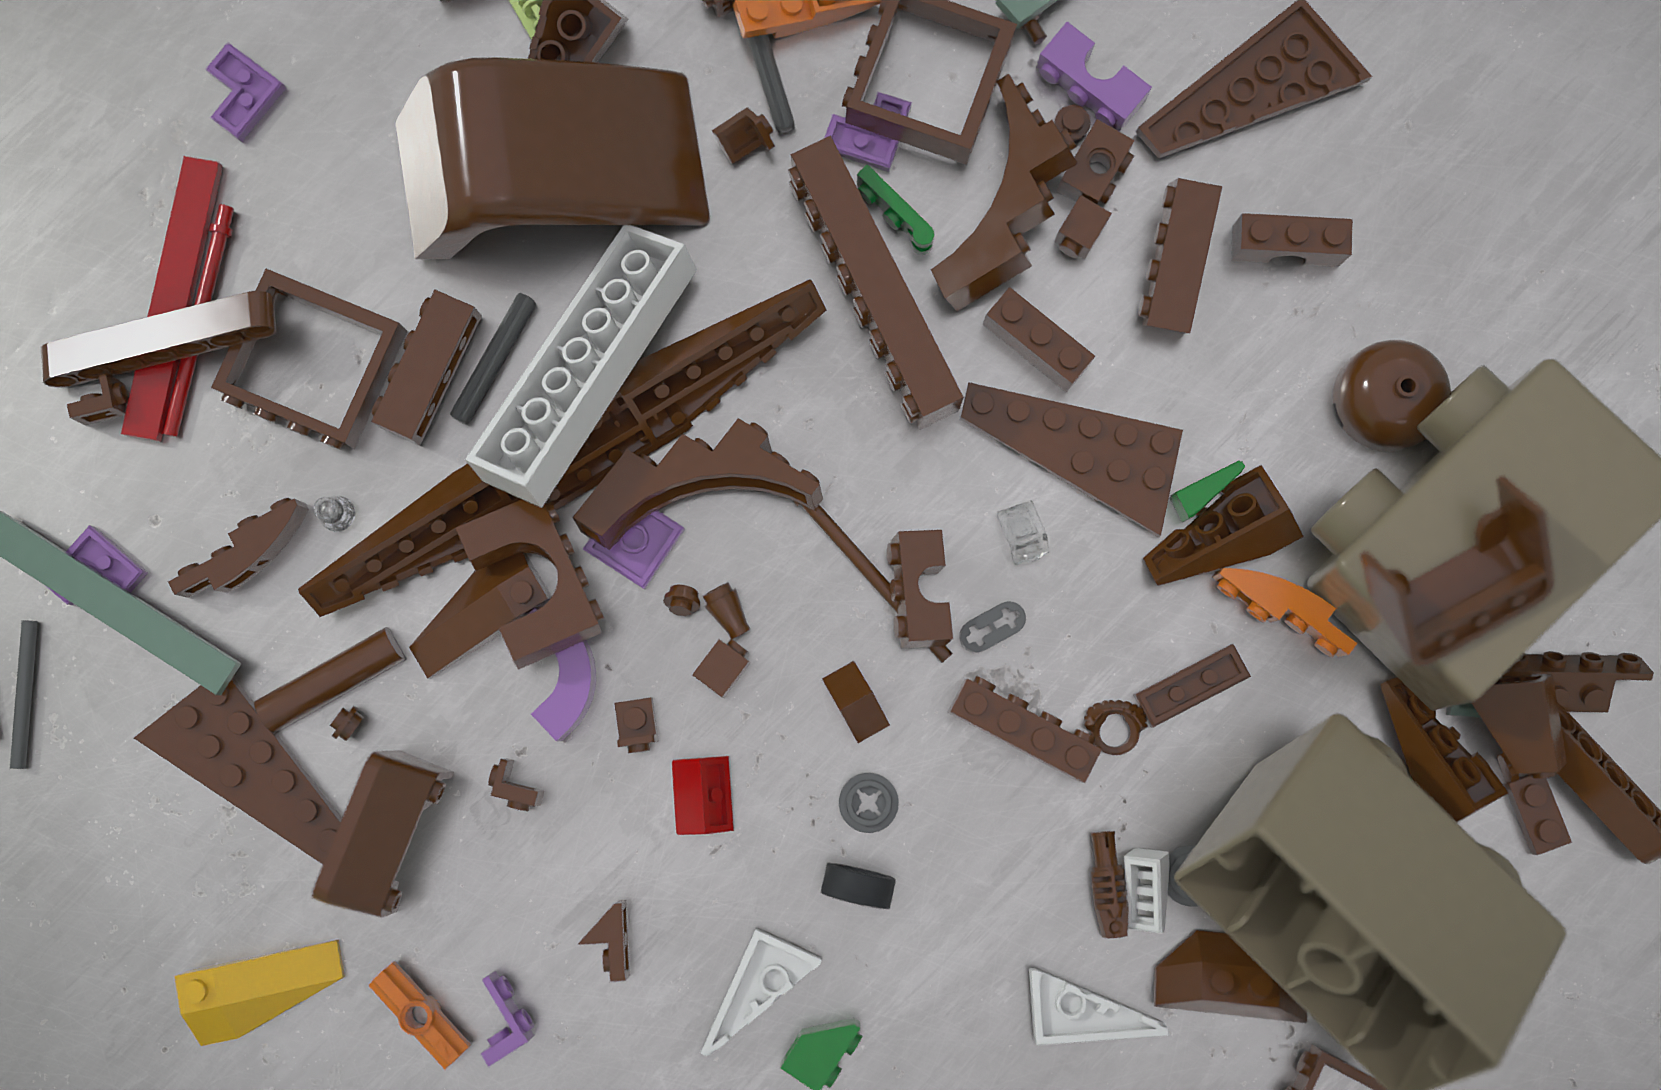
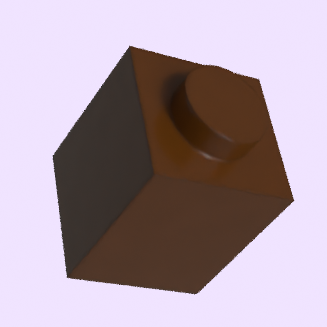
[1054,195,1112,260]
[692,639,751,698]

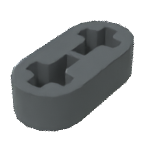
[959,601,1026,653]

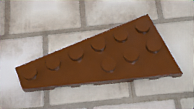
[960,382,1183,538]

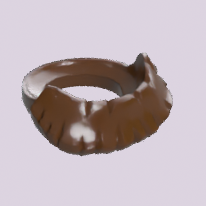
[1084,700,1148,755]

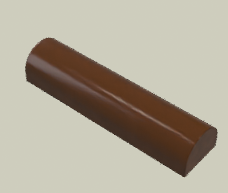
[254,627,406,733]

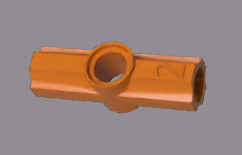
[368,961,471,1070]

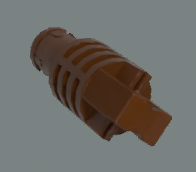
[1090,831,1129,938]

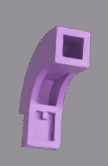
[529,608,596,741]

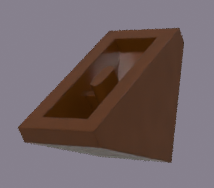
[822,661,890,743]

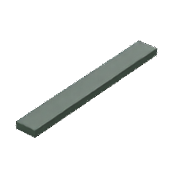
[0,511,241,695]

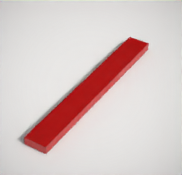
[121,156,223,442]

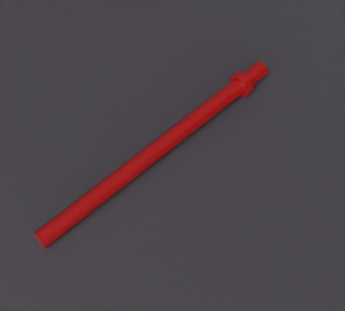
[162,204,234,437]

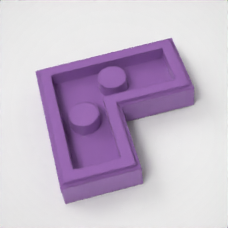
[206,42,286,142]
[825,92,912,172]
[46,525,148,606]

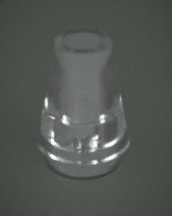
[313,496,355,532]

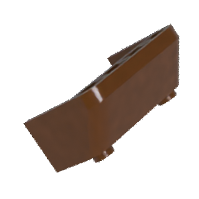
[1360,475,1555,666]
[312,750,454,918]

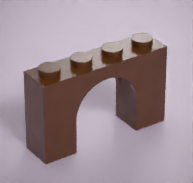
[456,499,604,670]

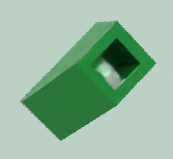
[780,1018,863,1090]

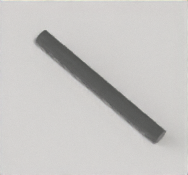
[10,620,38,769]

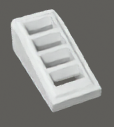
[1124,848,1169,934]

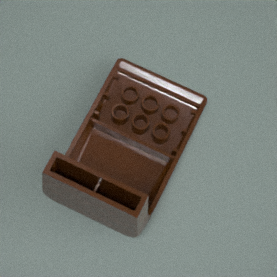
[396,57,710,259]

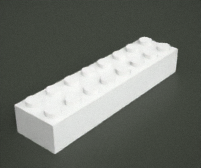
[465,225,697,508]

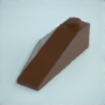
[409,553,552,679]

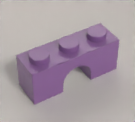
[1036,21,1152,132]

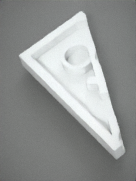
[700,928,822,1056]
[1029,968,1169,1045]

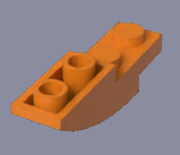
[733,0,881,39]
[1212,568,1358,657]

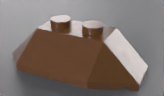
[1154,930,1308,1023]

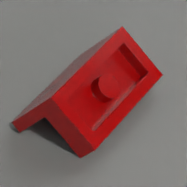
[672,756,734,835]

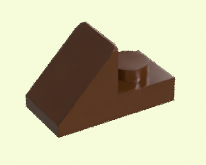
[578,900,630,982]

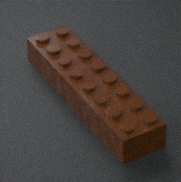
[788,135,964,430]

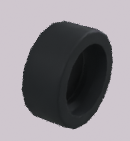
[821,863,896,909]

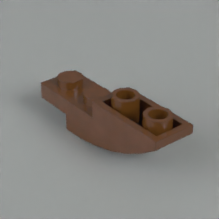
[168,498,309,598]

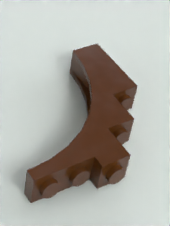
[931,74,1078,311]
[573,418,823,550]

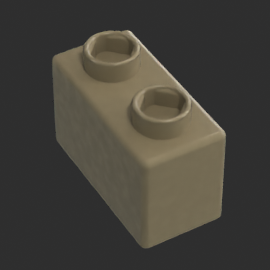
[1307,359,1661,711]
[1175,714,1566,1090]

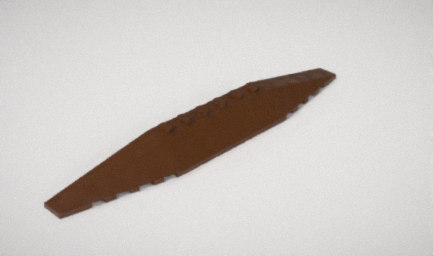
[298,279,827,617]

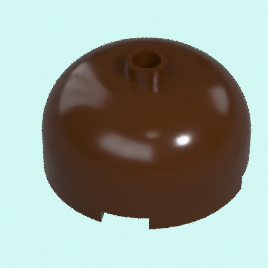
[1333,340,1451,452]

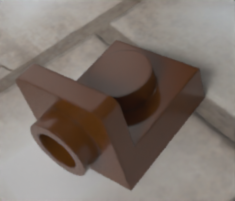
[67,373,129,426]
[614,697,659,753]

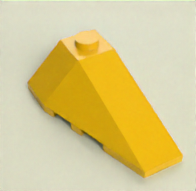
[174,940,345,1046]

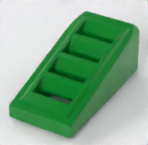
[1169,460,1245,522]

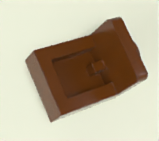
[712,107,775,164]
[488,758,544,811]

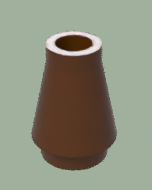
[702,582,750,639]

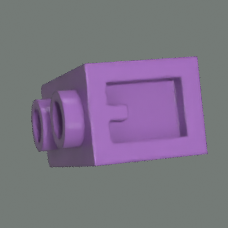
[481,971,534,1067]

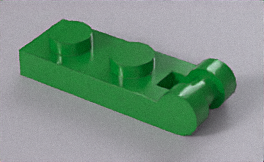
[857,164,935,255]

